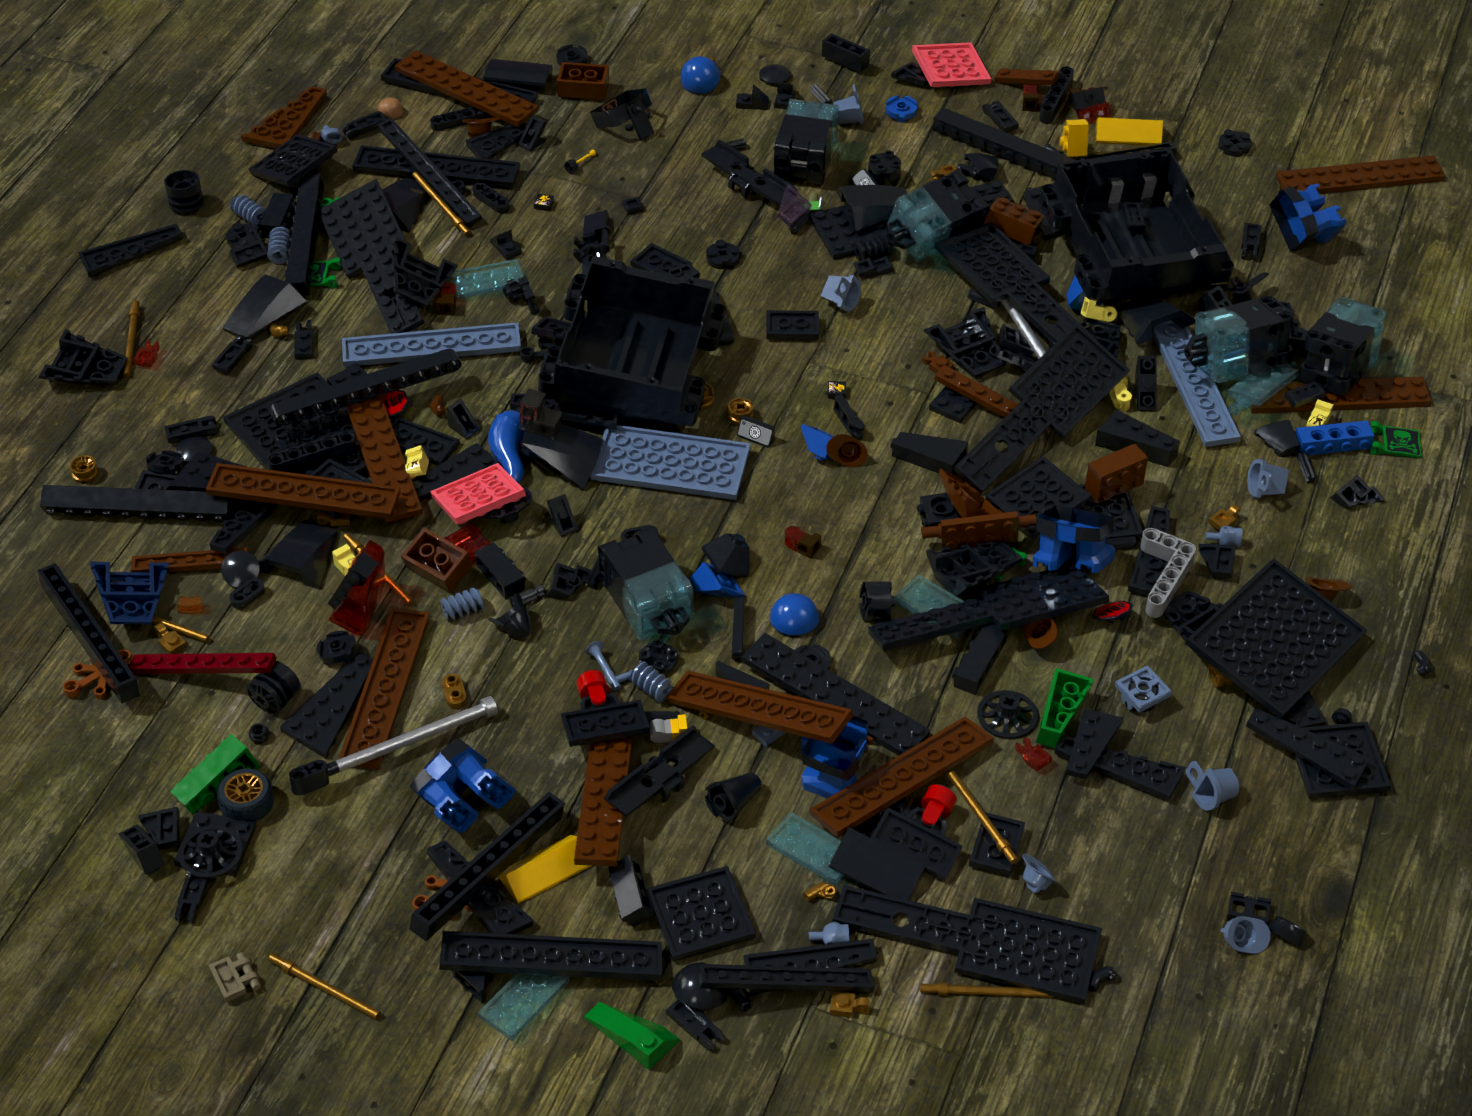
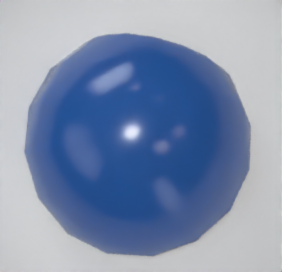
[681,56,721,94]
[770,593,820,635]

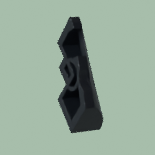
[964,153,998,180]
[1254,420,1300,457]
[1330,474,1384,508]
[547,562,591,599]

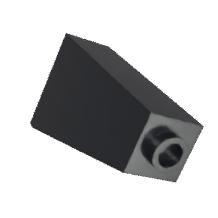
[890,432,968,475]

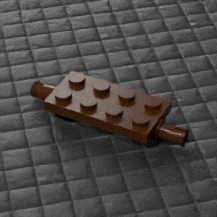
[921,511,1037,550]

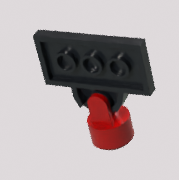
[561,670,650,747]
[871,784,963,882]

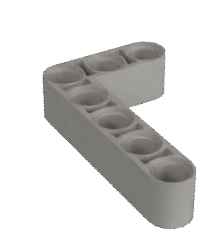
[1140,528,1196,618]

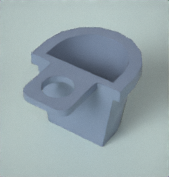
[833,84,864,125]
[821,274,861,312]
[1247,459,1289,498]
[1186,761,1239,811]

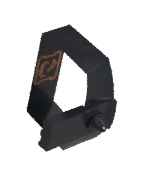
[590,88,654,140]

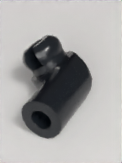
[1414,650,1432,676]
[1088,966,1117,992]

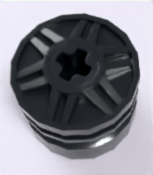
[164,170,204,213]
[246,660,301,714]

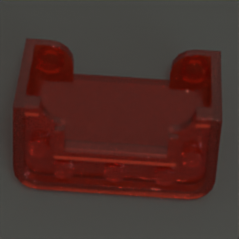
[328,540,385,635]

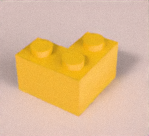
[1060,119,1089,157]

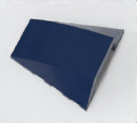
[90,562,169,625]

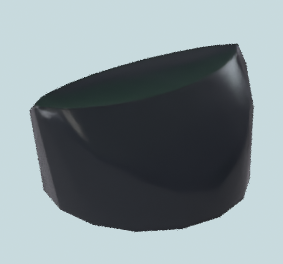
[1268,915,1306,948]

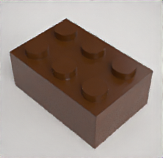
[557,62,610,100]
[983,197,1045,245]
[1085,444,1148,504]
[401,528,474,593]

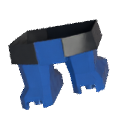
[1269,184,1346,252]
[1033,505,1115,573]
[801,716,868,798]
[409,738,516,834]

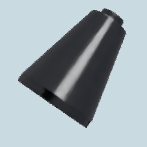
[705,772,761,822]

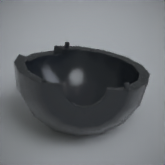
[672,962,728,1009]

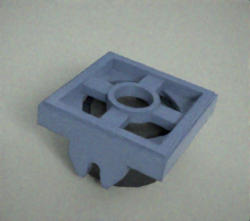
[1115,665,1172,713]

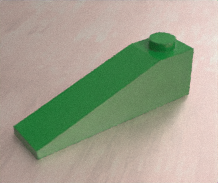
[584,1002,680,1070]

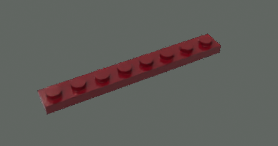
[129,653,277,674]

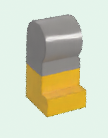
[649,714,687,743]

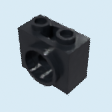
[917,492,959,527]

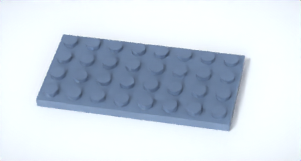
[590,425,751,500]

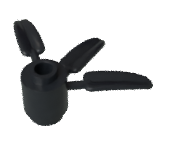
[1204,272,1269,304]

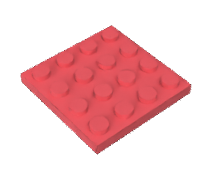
[912,43,991,88]
[430,463,526,525]

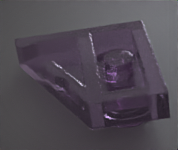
[777,184,812,227]

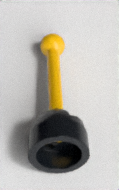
[564,150,596,174]

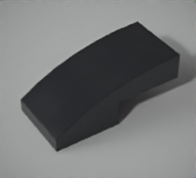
[853,256,893,277]

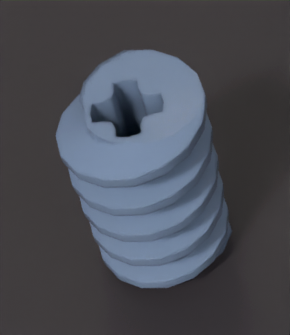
[230,195,266,226]
[267,227,291,264]
[440,588,484,620]
[629,662,672,703]

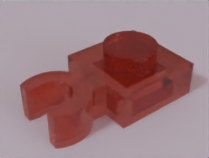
[133,340,160,367]
[1015,737,1052,772]

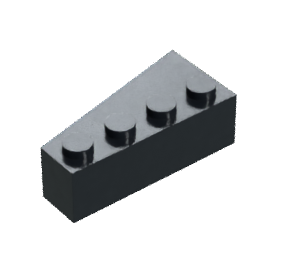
[1095,410,1180,467]

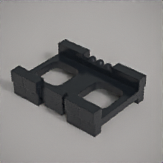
[518,275,540,315]
[1226,891,1271,925]

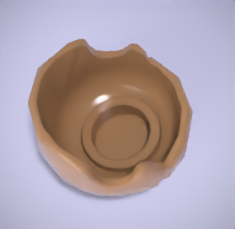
[377,97,404,119]

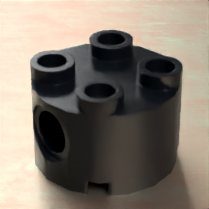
[868,151,902,186]
[859,581,895,621]

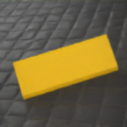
[1096,117,1163,145]
[498,835,591,904]

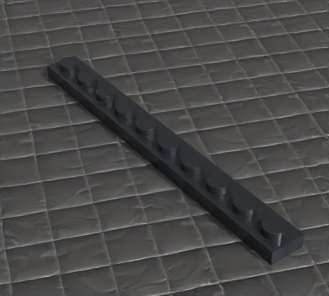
[377,117,482,227]

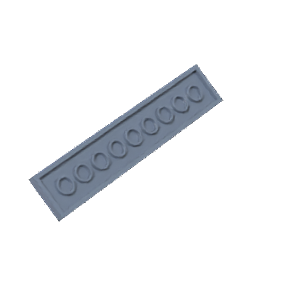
[1152,320,1241,447]
[342,322,521,367]

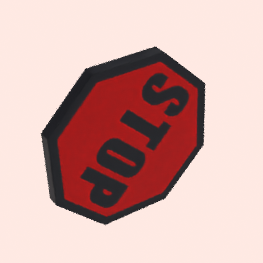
[381,390,410,419]
[1092,601,1133,624]

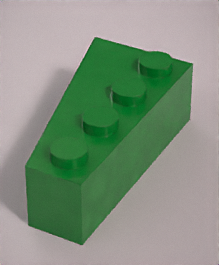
[1036,668,1094,748]
[170,734,261,815]

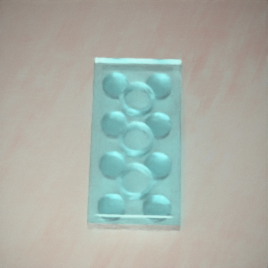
[451,259,523,299]
[895,574,967,639]
[766,812,844,885]
[478,974,571,1041]

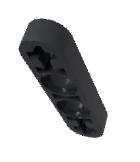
[430,107,491,131]
[732,597,745,659]

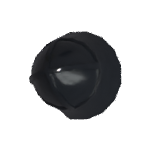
[488,593,531,638]

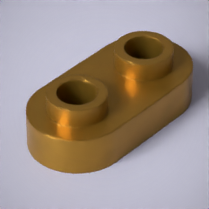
[442,674,467,709]

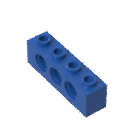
[1295,420,1374,455]

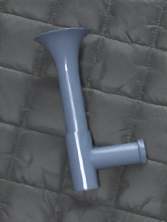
[585,641,633,692]

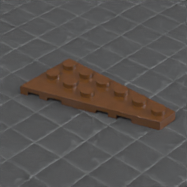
[241,86,327,149]

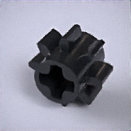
[503,279,524,302]

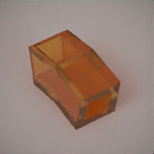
[177,596,203,614]

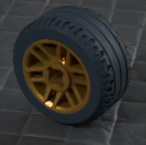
[217,768,274,821]

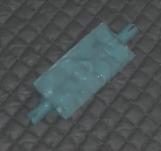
[1228,361,1299,415]

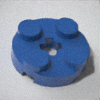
[885,96,918,123]

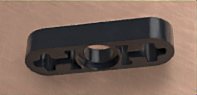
[473,183,510,214]

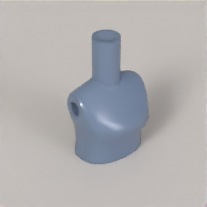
[321,125,343,144]
[1205,526,1242,547]
[809,922,849,945]

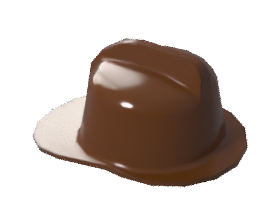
[462,117,501,137]
[826,434,868,468]
[1305,577,1352,601]
[1024,618,1058,649]

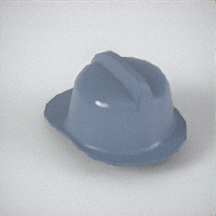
[1022,854,1058,893]
[1220,916,1270,954]

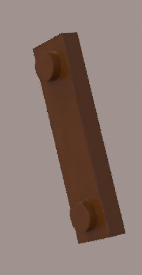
[994,68,1059,85]

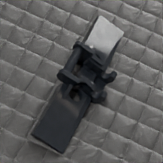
[701,139,798,206]
[573,210,610,274]
[604,725,715,816]

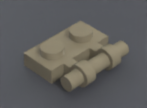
[208,952,261,1002]

